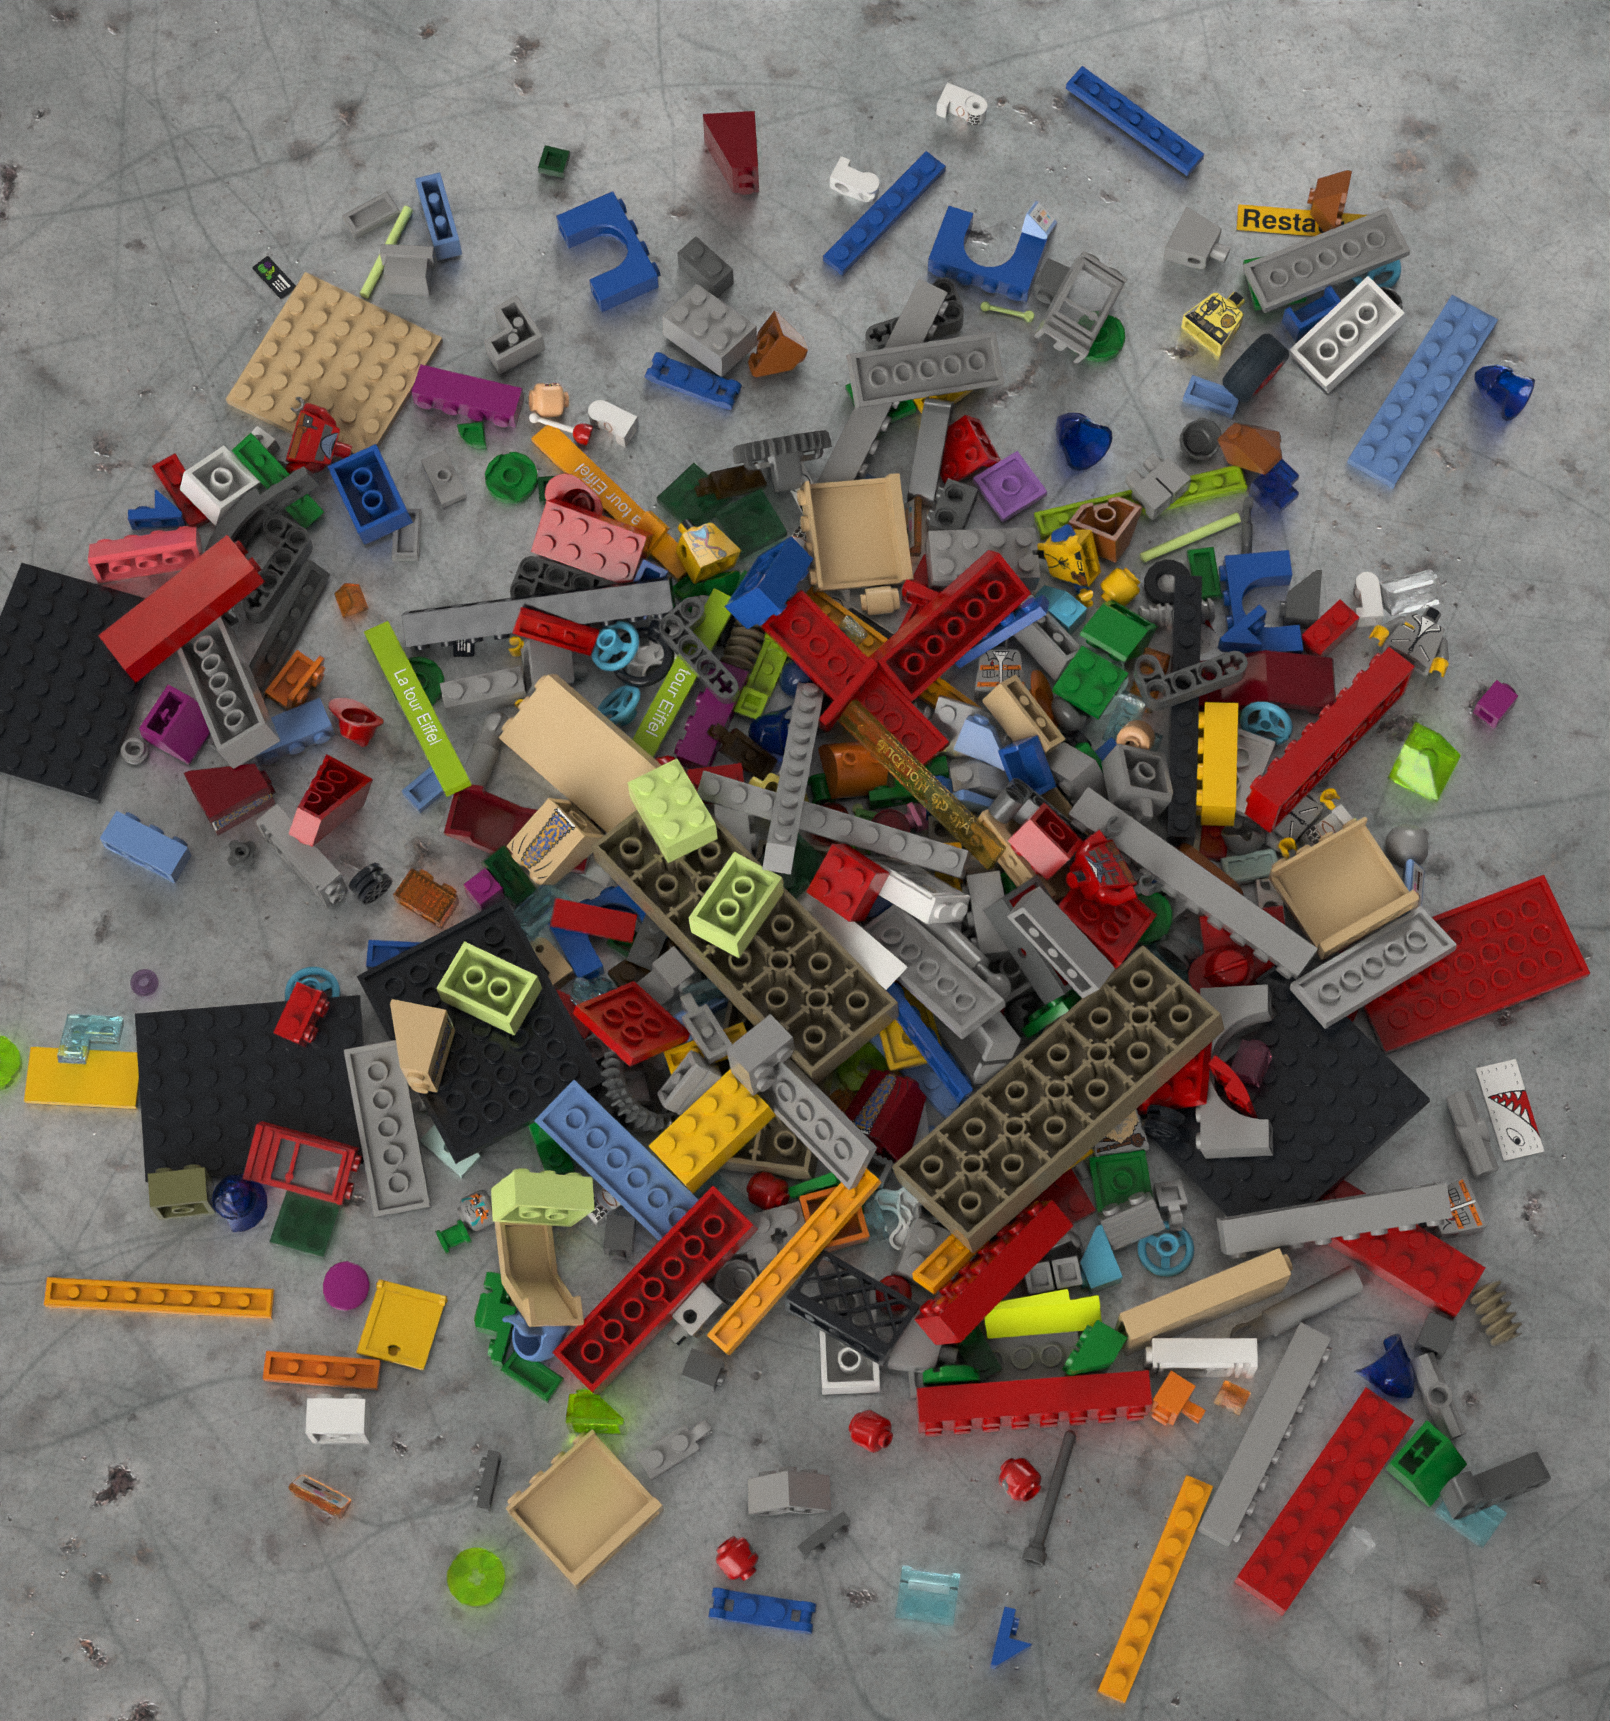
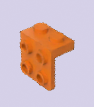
[265,650,326,711]

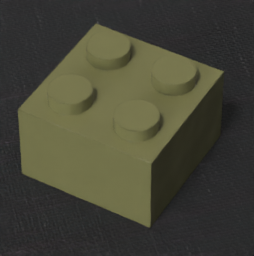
[148,1165,216,1220]

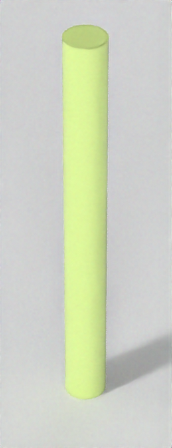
[359,206,413,299]
[1140,512,1241,563]

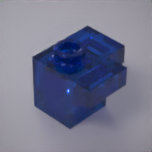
[1249,459,1299,513]

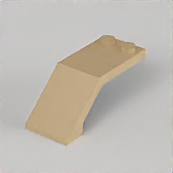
[495,1222,584,1327]

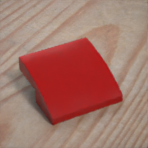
[1209,1055,1258,1119]

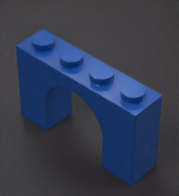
[556,191,661,312]
[928,206,1048,302]
[1218,550,1303,654]
[548,886,668,986]

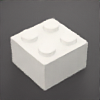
[180,446,260,526]
[305,1394,372,1444]

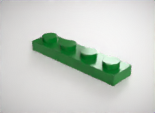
[231,433,325,529]

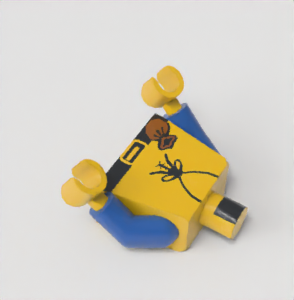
[1036,524,1101,608]

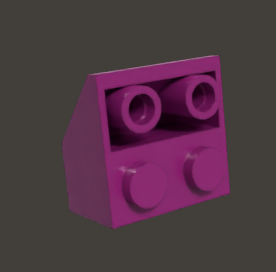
[139,684,211,765]

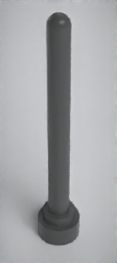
[1022,1430,1076,1566]

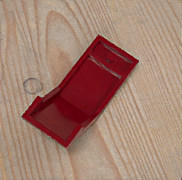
[1199,650,1336,714]
[444,784,598,875]

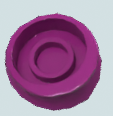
[323,1261,370,1311]

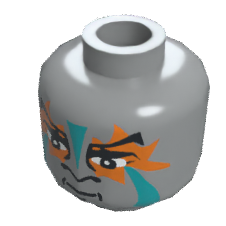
[457,1190,495,1231]

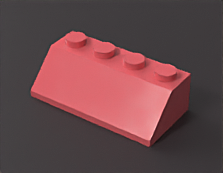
[88,526,203,584]

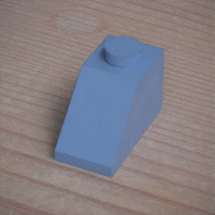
[953,714,1005,770]

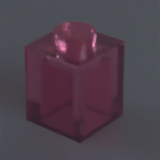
[1231,1039,1272,1088]

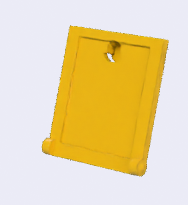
[356,1279,448,1371]

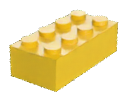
[1196,702,1238,826]
[649,1069,776,1194]

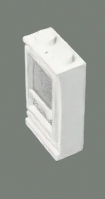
[864,854,971,924]
[1143,1338,1258,1378]

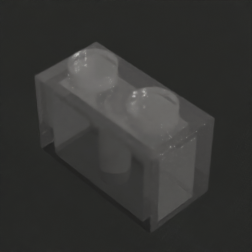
[1379,569,1444,617]

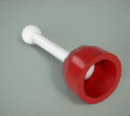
[529,413,593,446]

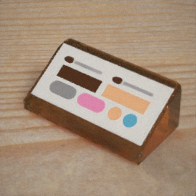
[904,496,922,557]
[288,1475,351,1519]

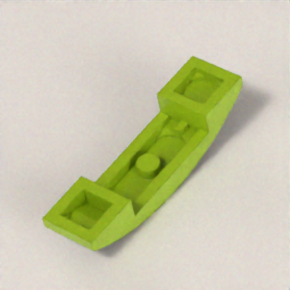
[734,633,788,721]

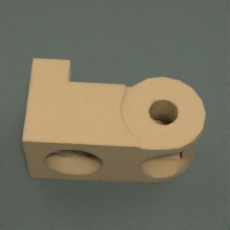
[530,937,575,990]

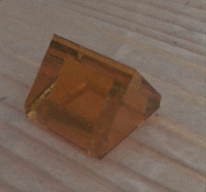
[334,583,368,618]
[1214,1380,1250,1416]

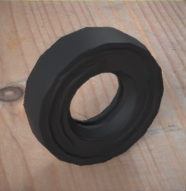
[1144,560,1191,606]

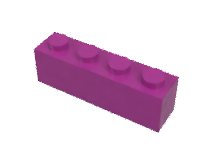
[411,364,524,427]
[674,661,749,769]

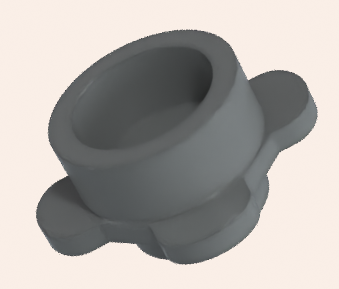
[227,840,256,867]

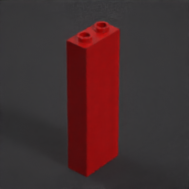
[98,535,265,682]

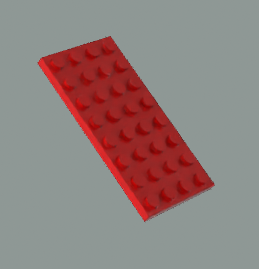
[1340,875,1590,1054]

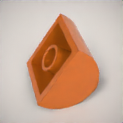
[818,740,888,799]

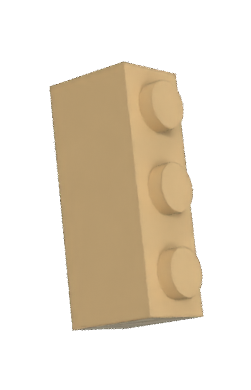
[982,675,1066,757]

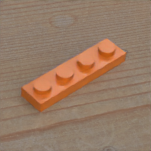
[263,1351,381,1391]

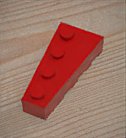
[289,754,373,847]

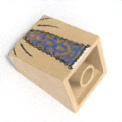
[507,798,604,885]
[390,999,455,1093]

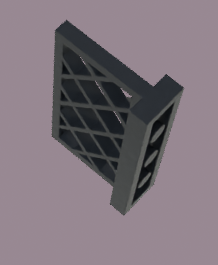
[785,1249,920,1367]

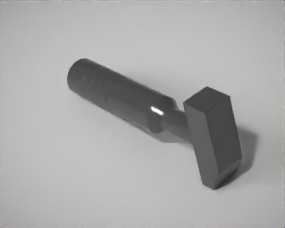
[1241,497,1254,554]

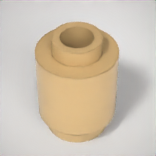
[860,586,900,616]

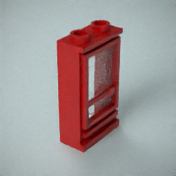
[242,1121,362,1205]

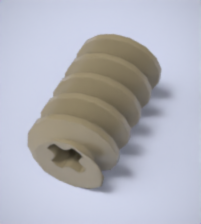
[720,619,765,670]
[1470,1280,1522,1346]

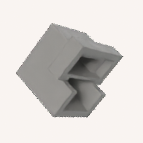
[380,244,436,297]

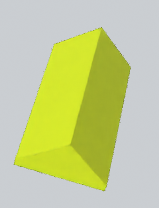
[983,1289,1102,1339]

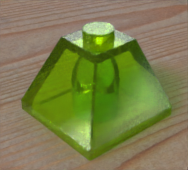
[1388,722,1461,802]
[565,1389,627,1435]

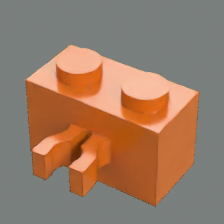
[1150,1371,1206,1425]

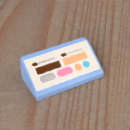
[1022,201,1057,239]
[1399,859,1425,918]

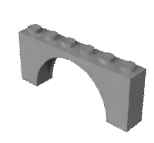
[1196,985,1273,1159]

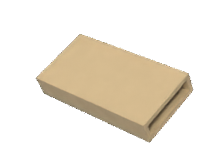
[499,674,662,833]
[1114,1248,1293,1357]

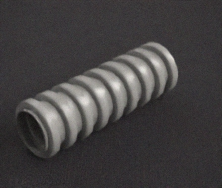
[1138,598,1215,628]

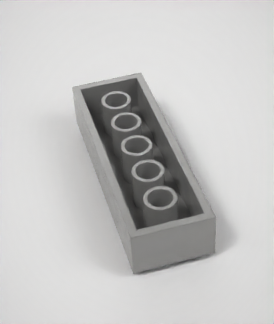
[177,616,280,769]

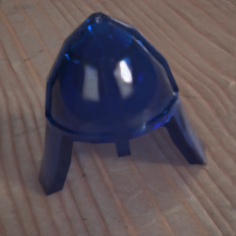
[1474,364,1535,421]
[1055,413,1113,471]
[748,705,792,757]
[212,1175,268,1232]
[1354,1333,1415,1399]

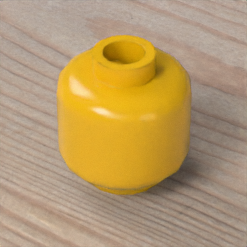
[1100,568,1141,607]

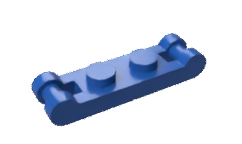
[645,352,742,410]
[708,1588,817,1634]

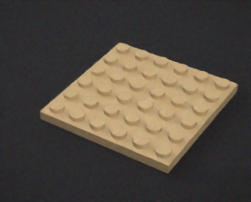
[226,272,443,456]

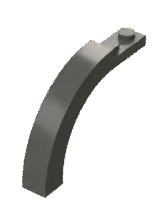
[204,466,320,627]

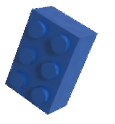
[327,444,413,545]
[725,536,813,629]

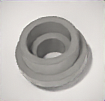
[121,737,149,764]

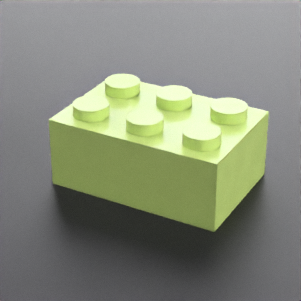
[628,759,718,863]
[689,852,784,958]
[436,941,542,1036]
[491,1168,595,1227]

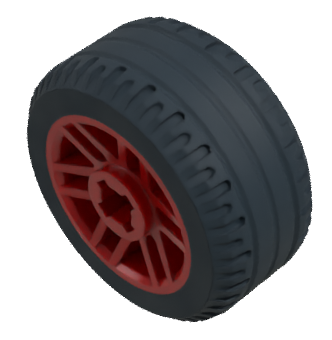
[1222,333,1289,403]

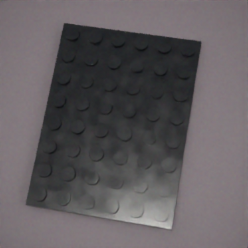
[0,563,151,804]
[357,899,606,1164]
[135,995,364,1183]
[1147,998,1430,1217]

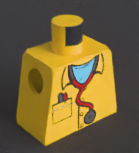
[676,519,741,584]

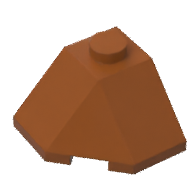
[1307,170,1352,232]
[748,310,808,378]
[1217,423,1282,475]
[1068,496,1142,563]

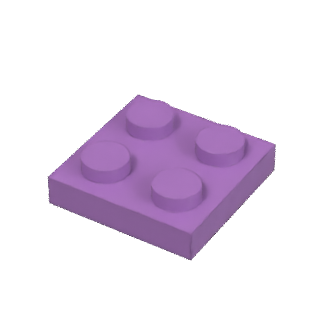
[973,451,1047,523]

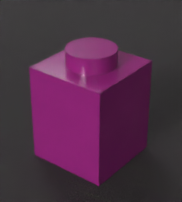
[1473,680,1518,729]
[463,868,505,912]

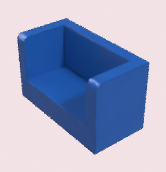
[1282,285,1341,343]
[998,735,1057,795]

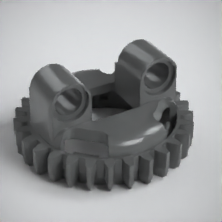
[733,430,832,493]
[601,1047,680,1134]

